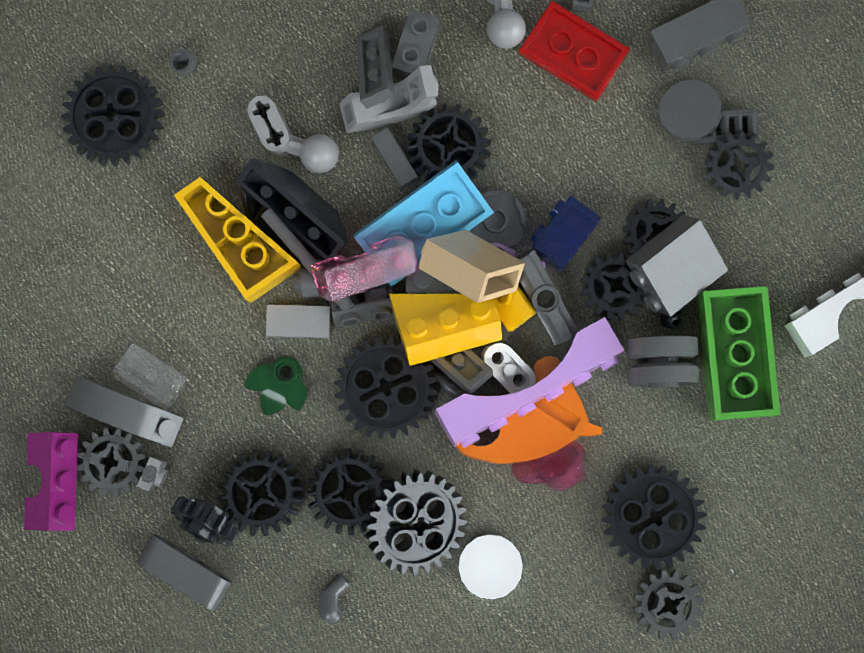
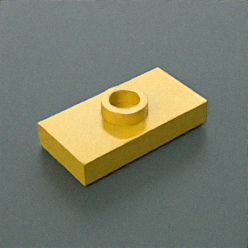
[493,285,537,332]

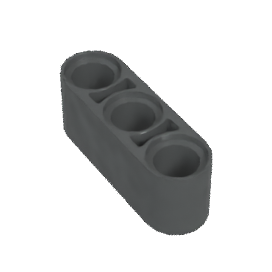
[136,534,232,611]

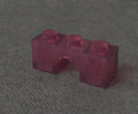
[311,235,420,302]

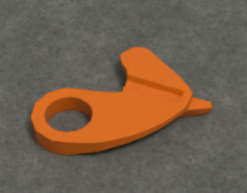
[455,356,602,464]

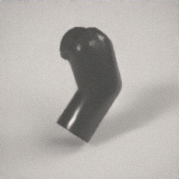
[319,574,351,624]

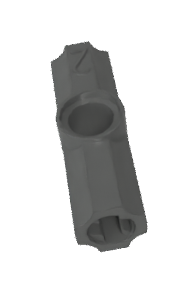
[515,248,578,345]

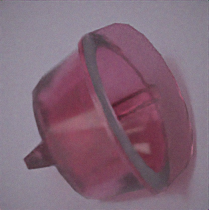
[512,441,586,491]

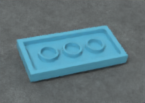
[353,160,494,287]

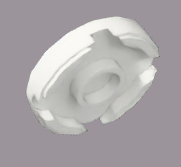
[458,534,523,599]

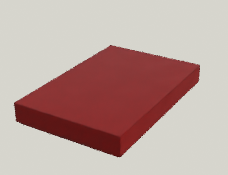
[518,0,630,103]

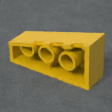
[174,177,301,304]

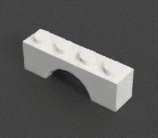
[784,273,864,357]

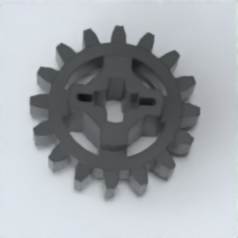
[77,428,148,497]
[633,569,705,641]

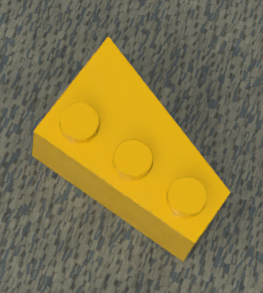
[389,294,502,366]

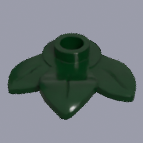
[244,356,307,416]

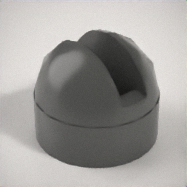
[170,48,197,75]

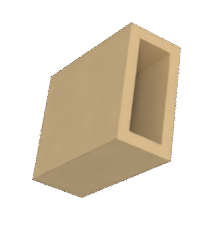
[418,230,525,303]

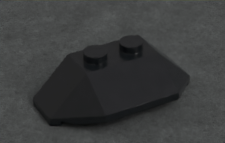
[235,158,349,266]

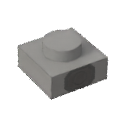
[137,456,168,491]

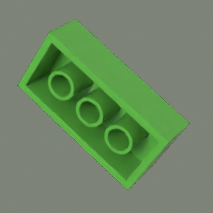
[697,286,780,421]

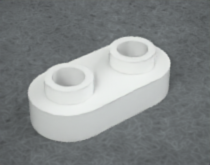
[481,341,536,394]

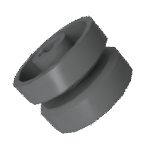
[626,336,700,389]

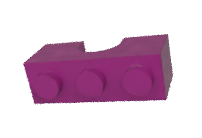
[24,432,78,531]

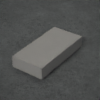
[266,305,331,339]

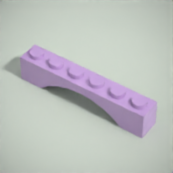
[435,317,624,448]

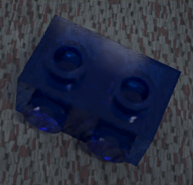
[531,196,601,273]

